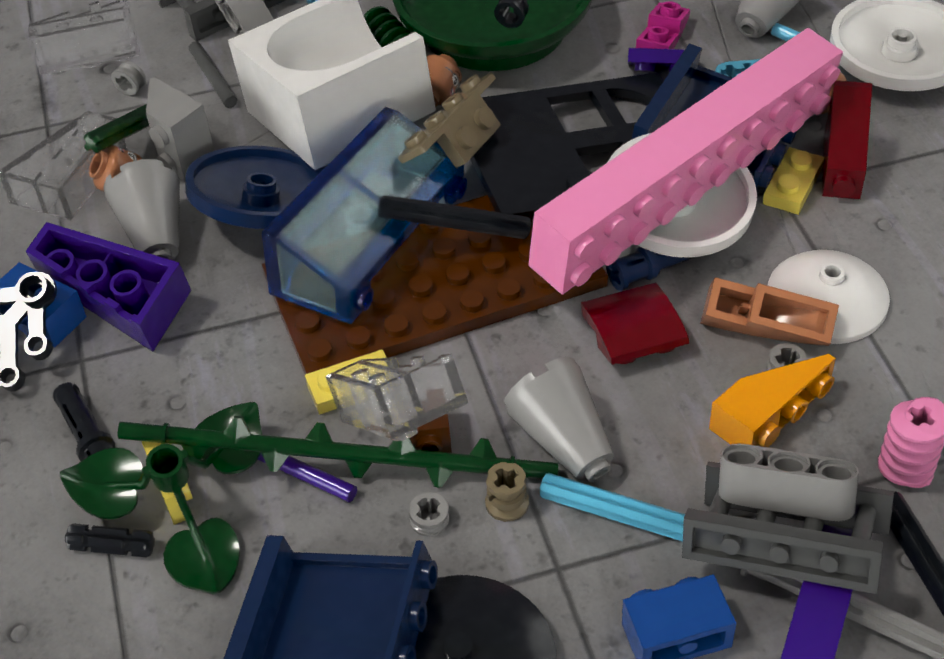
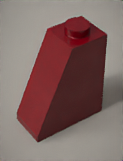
[822,81,872,199]

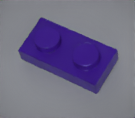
[628,48,684,73]

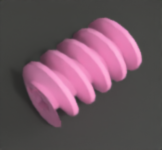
[878,396,944,488]

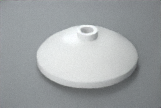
[767,250,890,344]

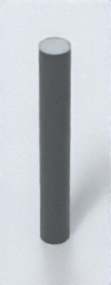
[189,41,237,108]

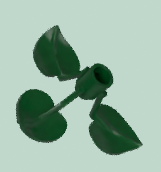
[60,402,262,595]

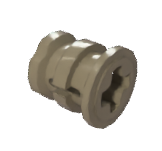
[485,462,529,522]

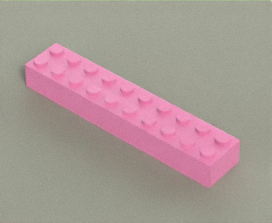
[528,28,843,295]

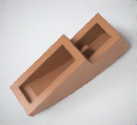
[700,277,839,346]

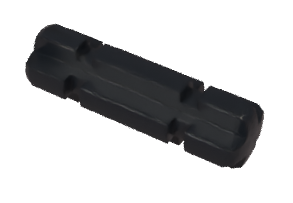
[65,523,155,557]

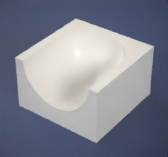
[228,0,436,170]

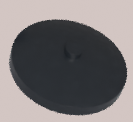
[415,575,557,659]

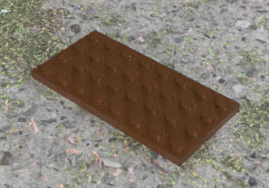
[261,195,608,374]

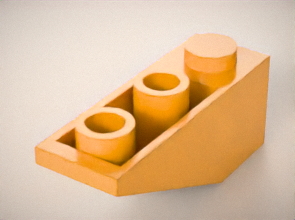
[709,354,836,447]

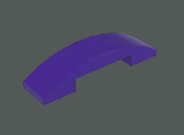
[781,524,853,659]

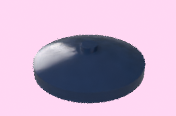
[185,146,337,229]

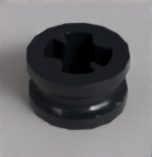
[494,0,529,28]

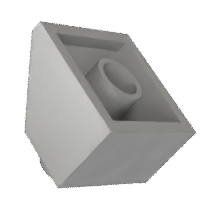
[146,76,214,182]

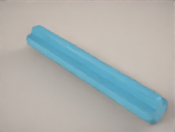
[540,473,685,542]

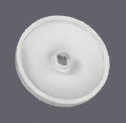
[830,0,944,91]
[607,133,757,257]

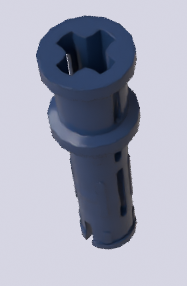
[606,247,695,291]

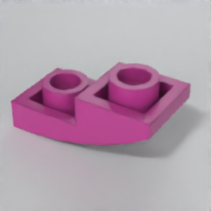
[636,1,691,49]

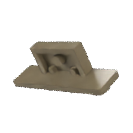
[397,72,501,168]

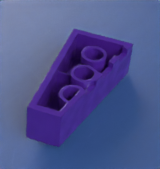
[26,222,192,352]

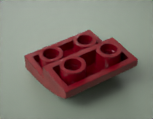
[581,282,689,365]

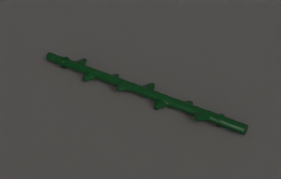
[117,416,558,488]

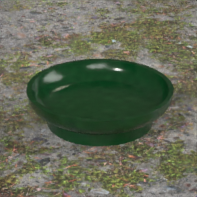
[393,0,592,71]

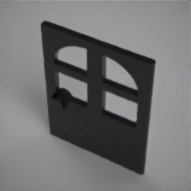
[470,72,664,219]

